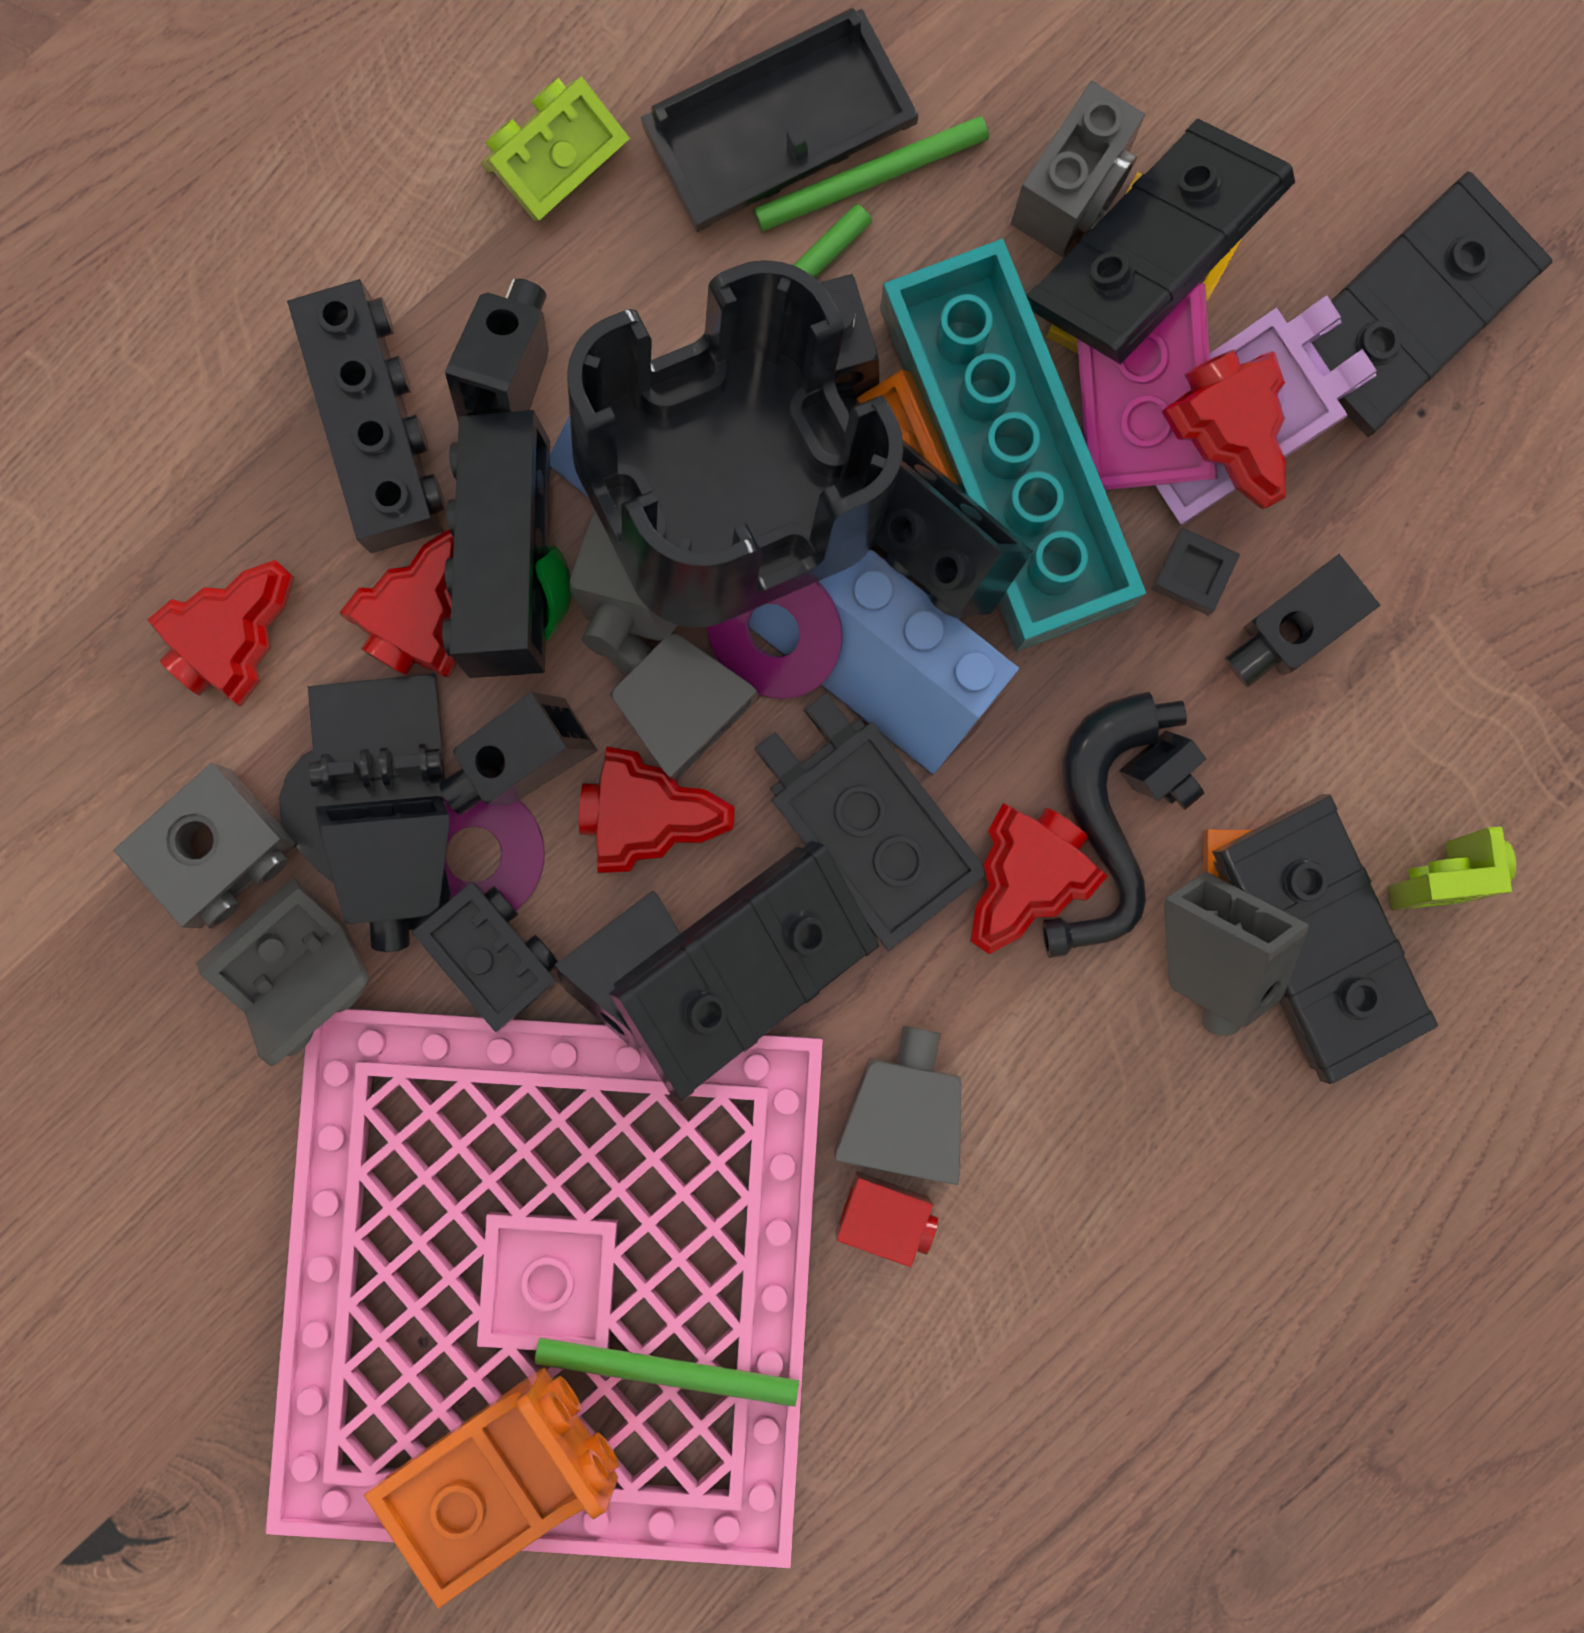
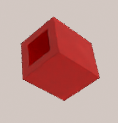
[835,1171,939,1267]

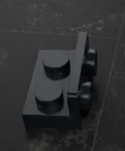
[411,882,560,1032]

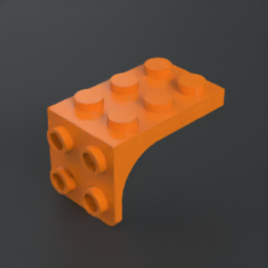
[363,1366,619,1609]

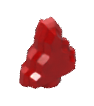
[1162,349,1286,509]
[340,529,457,678]
[147,560,294,706]
[579,746,735,874]
[970,802,1108,954]

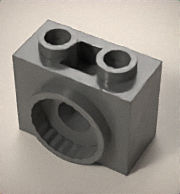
[1011,80,1145,256]
[113,762,296,929]

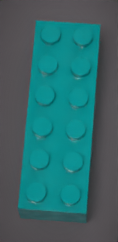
[880,238,1147,652]

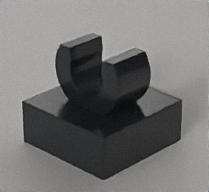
[1151,527,1240,616]
[1119,730,1206,810]

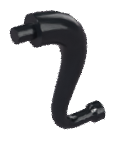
[1042,692,1187,958]

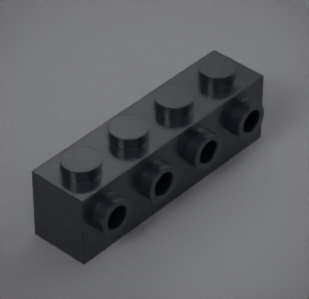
[287,279,446,553]
[840,397,1033,618]
[442,410,550,678]

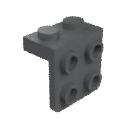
[196,877,369,1066]

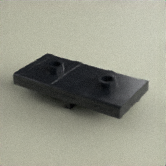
[641,8,919,232]
[1026,119,1295,365]
[1312,171,1553,437]
[1212,794,1438,1084]
[609,841,879,1102]

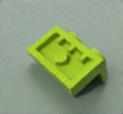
[480,76,630,221]
[1388,826,1516,911]

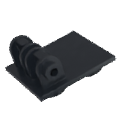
[308,674,445,806]

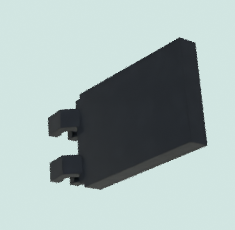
[754,693,985,951]

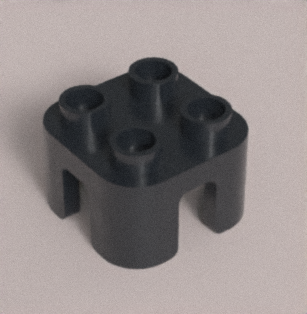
[567,260,903,627]

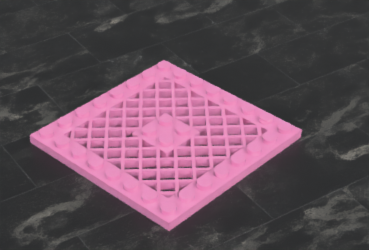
[266,1008,823,1568]

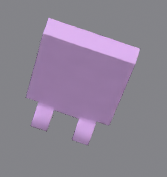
[1155,295,1377,525]

